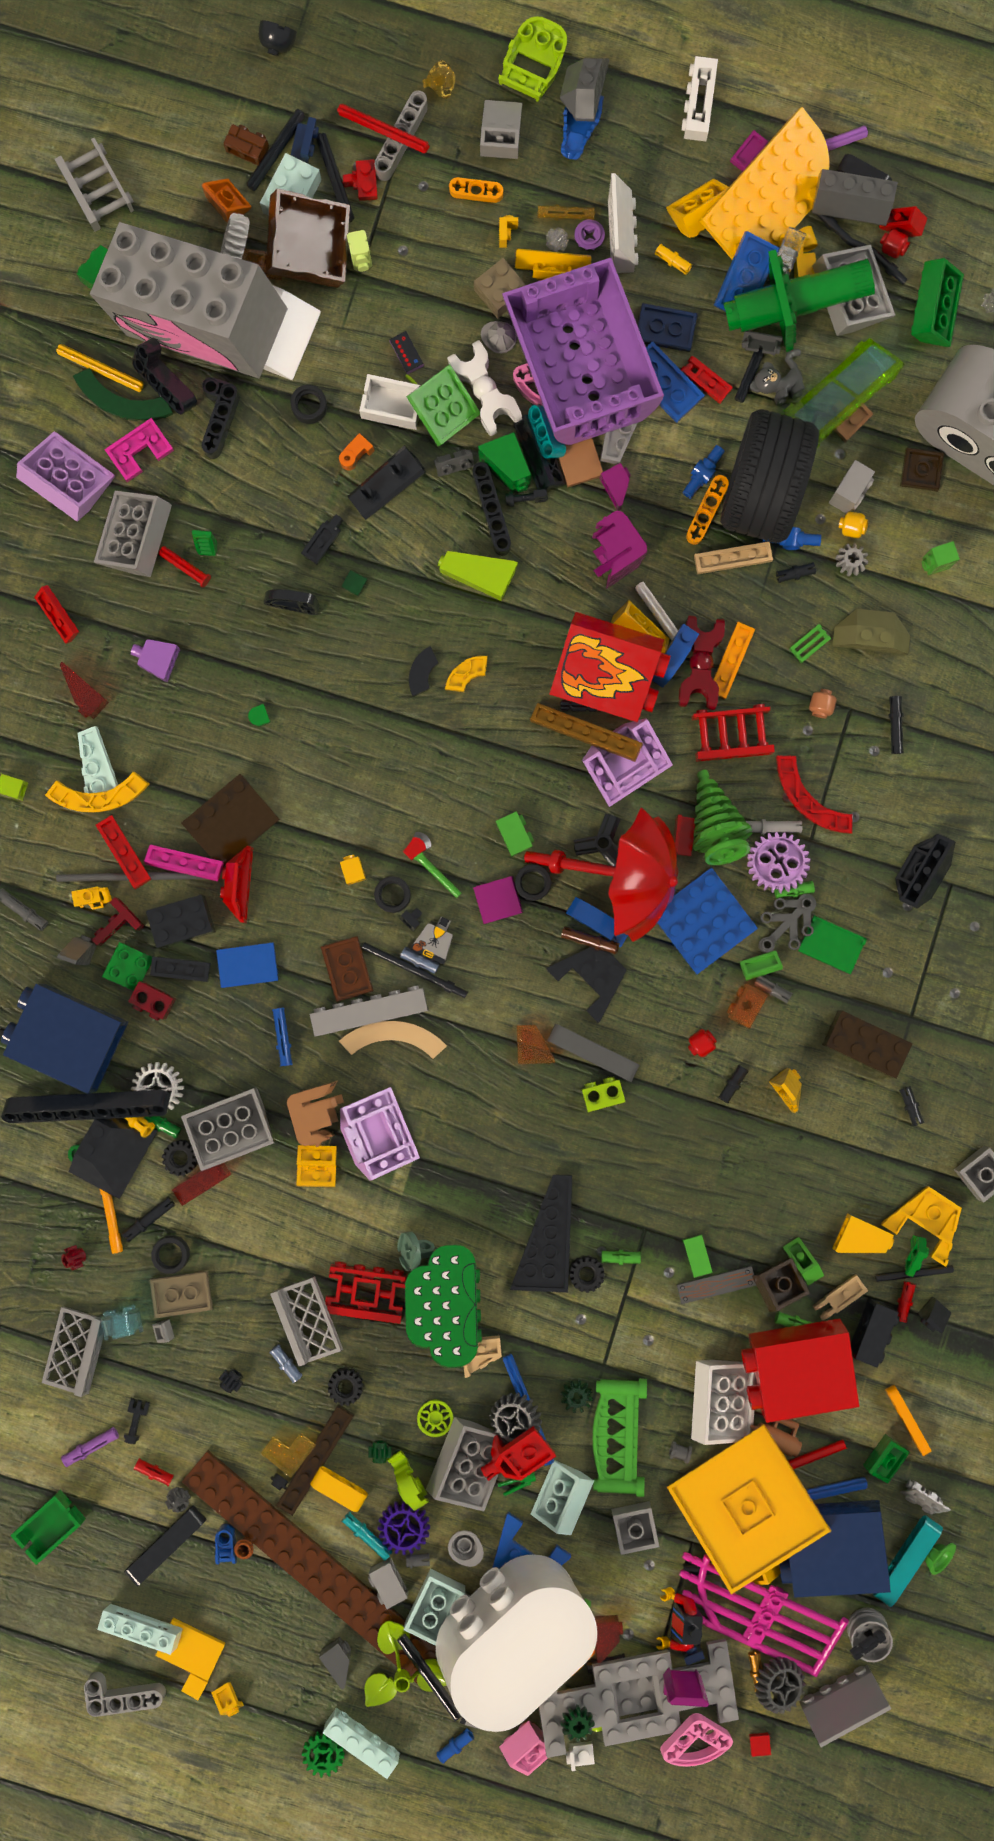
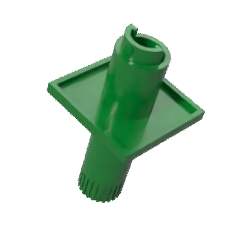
[723,249,875,352]

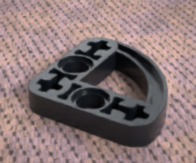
[263,589,320,615]

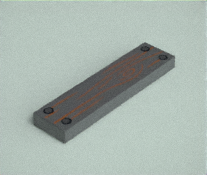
[676,1266,756,1304]

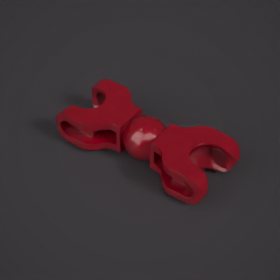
[678,615,725,710]

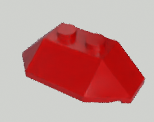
[220,846,253,923]

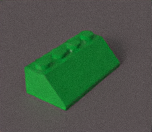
[911,258,964,347]

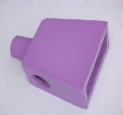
[131,639,180,682]

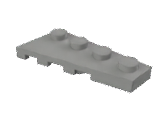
[600,423,637,464]

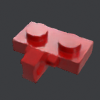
[342,159,378,201]

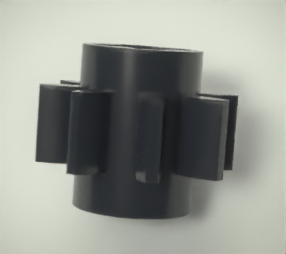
[219,1368,243,1393]

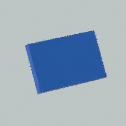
[216,943,279,988]

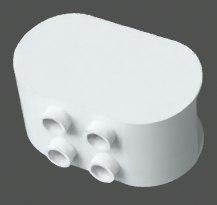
[436,1555,597,1732]

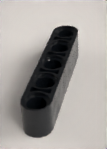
[472,462,511,556]
[124,1505,207,1587]

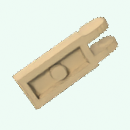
[813,1274,868,1320]

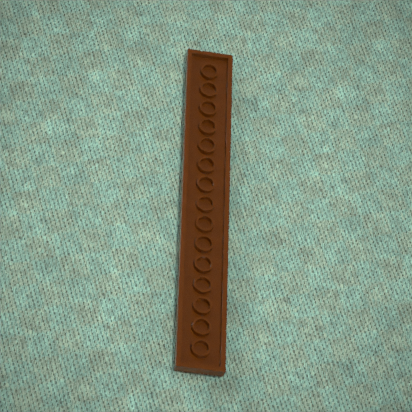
[182,1450,437,1683]

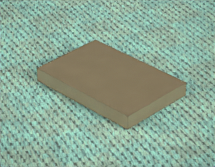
[149,1270,213,1318]

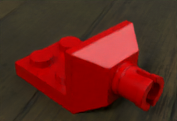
[480,1426,556,1481]

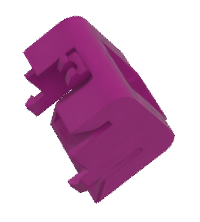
[592,511,647,589]

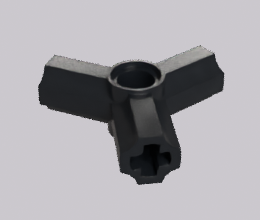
[573,813,621,866]

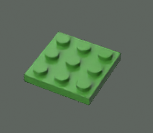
[406,364,480,446]

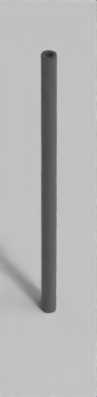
[56,872,205,882]

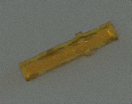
[537,204,595,221]

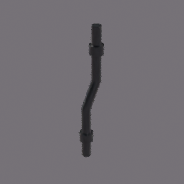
[815,214,908,285]

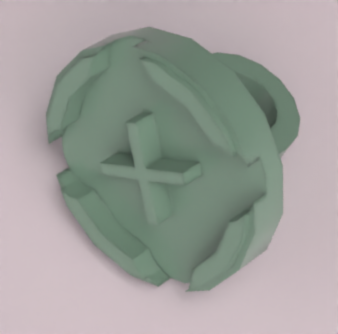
[397,1231,435,1271]

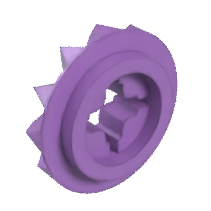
[575,220,605,250]

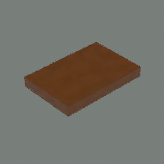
[321,936,374,1002]

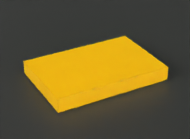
[155,1618,225,1681]

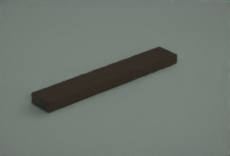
[276,1404,354,1516]

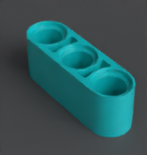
[528,405,566,458]

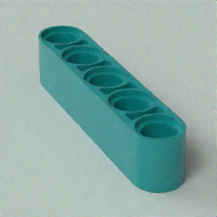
[873,1515,943,1607]

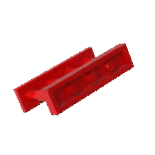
[692,704,775,762]

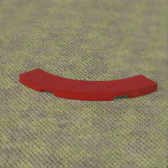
[776,755,853,834]

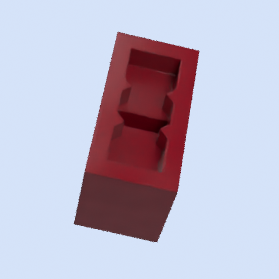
[128,981,176,1021]

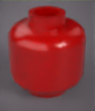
[880,229,910,259]
[688,1029,717,1058]

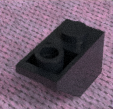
[917,1297,951,1334]

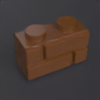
[223,124,269,166]

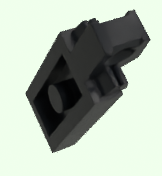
[301,514,343,565]

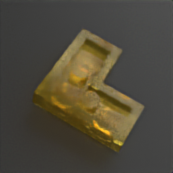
[261,1433,316,1478]

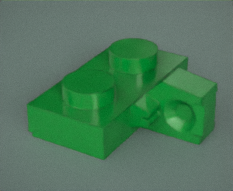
[905,1235,929,1277]

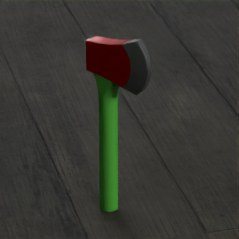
[403,832,461,898]

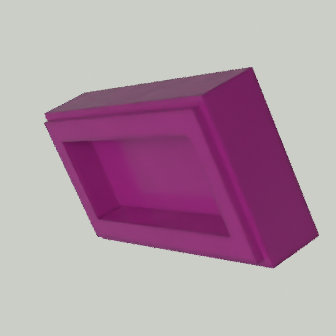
[730,130,768,172]

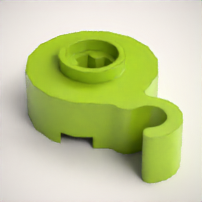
[387,1450,429,1511]

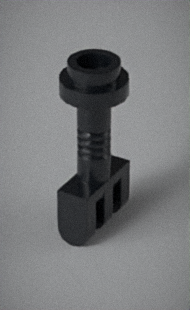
[506,489,548,507]
[123,1398,150,1444]

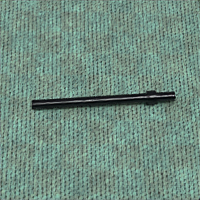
[362,942,468,998]

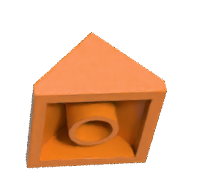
[202,179,252,223]

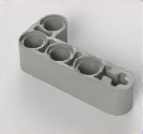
[84,1672,166,1717]

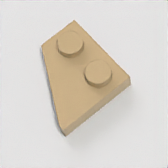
[464,1335,502,1378]

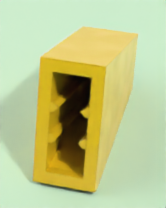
[832,1213,894,1253]

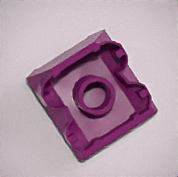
[663,1667,709,1707]

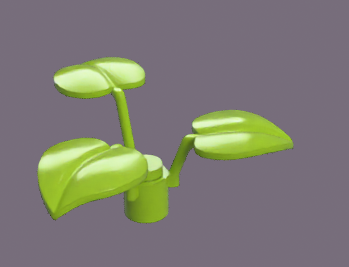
[365,1621,447,1707]

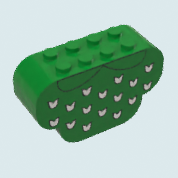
[405,1245,482,1368]

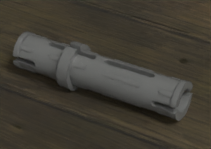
[0,888,49,931]

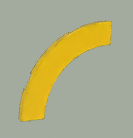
[45,772,150,813]

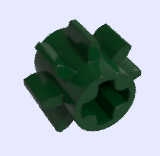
[368,1441,391,1463]

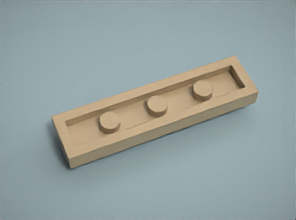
[694,542,773,574]

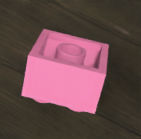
[499,1721,548,1776]

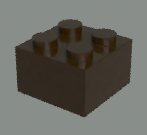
[752,1258,810,1312]

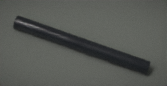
[875,1265,954,1282]

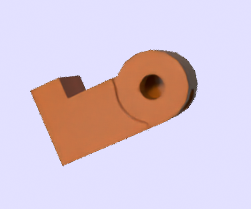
[339,433,375,470]

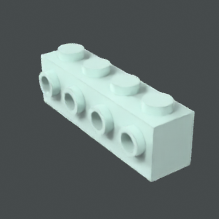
[323,1707,400,1779]

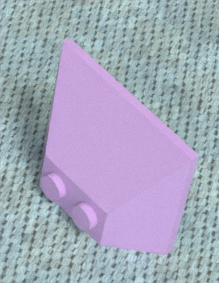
[582,718,673,807]
[340,1087,420,1181]

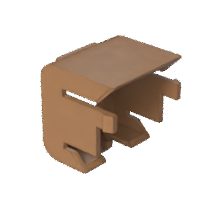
[287,1080,344,1147]

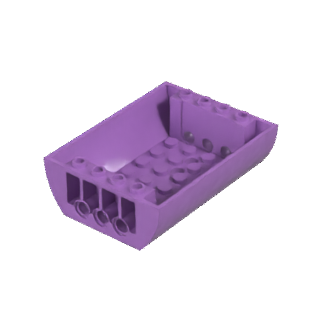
[502,258,664,445]

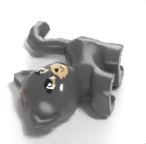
[749,349,805,406]

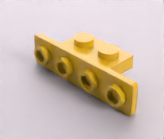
[515,249,592,281]

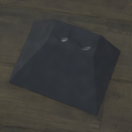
[68,1118,158,1199]

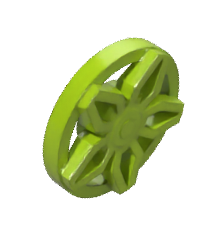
[417,1399,453,1437]

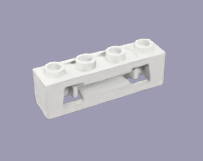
[681,56,718,141]

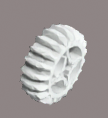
[220,213,250,259]
[131,1062,184,1112]

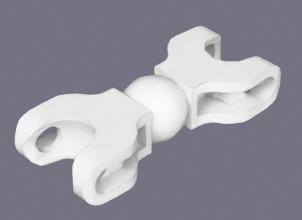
[447,340,522,436]

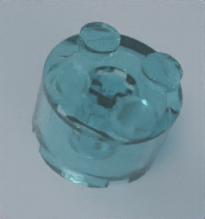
[100,1304,144,1341]

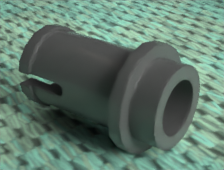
[406,1553,430,1569]

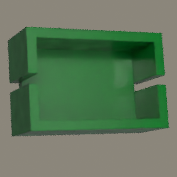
[10,1489,86,1565]

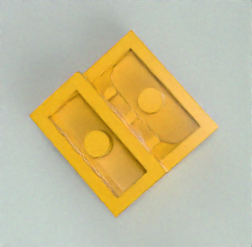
[296,1145,337,1187]

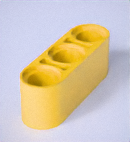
[310,1466,368,1512]

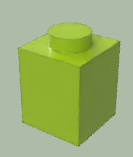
[0,774,28,801]

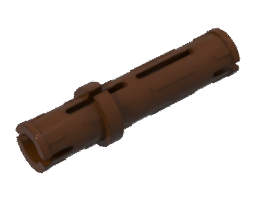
[561,926,619,955]

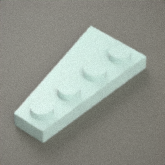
[78,726,118,793]

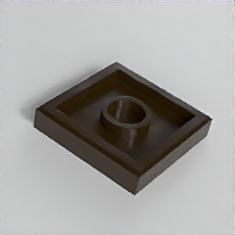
[900,447,944,492]

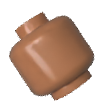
[809,689,837,719]

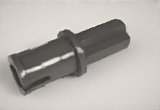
[754,976,793,1004]

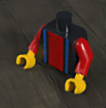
[656,1587,703,1652]

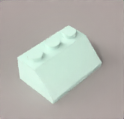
[531,1460,594,1535]

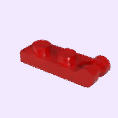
[680,356,733,404]

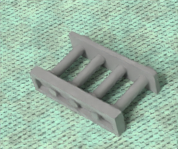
[55,138,134,232]

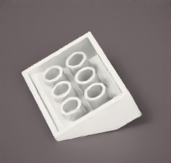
[608,173,638,273]
[264,285,321,381]
[691,1360,756,1445]

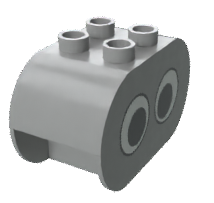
[915,345,994,485]

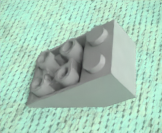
[480,100,522,159]

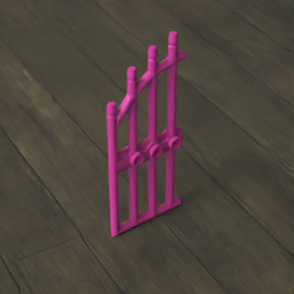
[679,1552,849,1677]

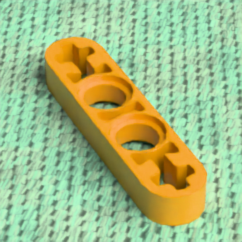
[686,475,729,545]
[885,1384,932,1456]

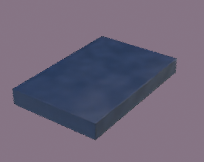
[638,303,698,352]

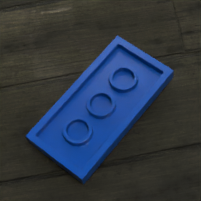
[713,231,779,312]
[646,341,705,423]

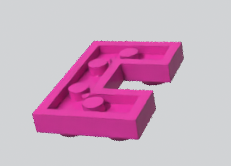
[104,418,174,482]

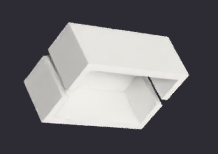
[359,374,420,430]

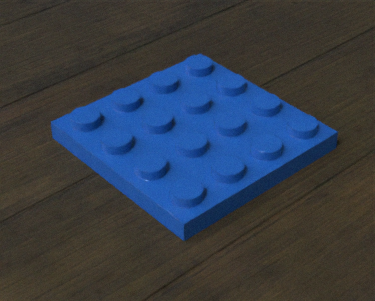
[657,867,758,975]

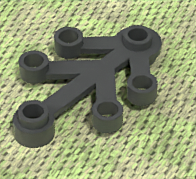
[758,894,816,953]

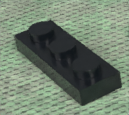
[150,956,211,982]

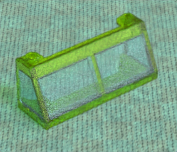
[784,338,905,448]

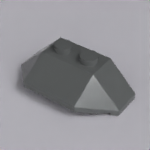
[560,58,609,122]

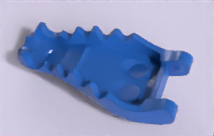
[561,96,604,160]

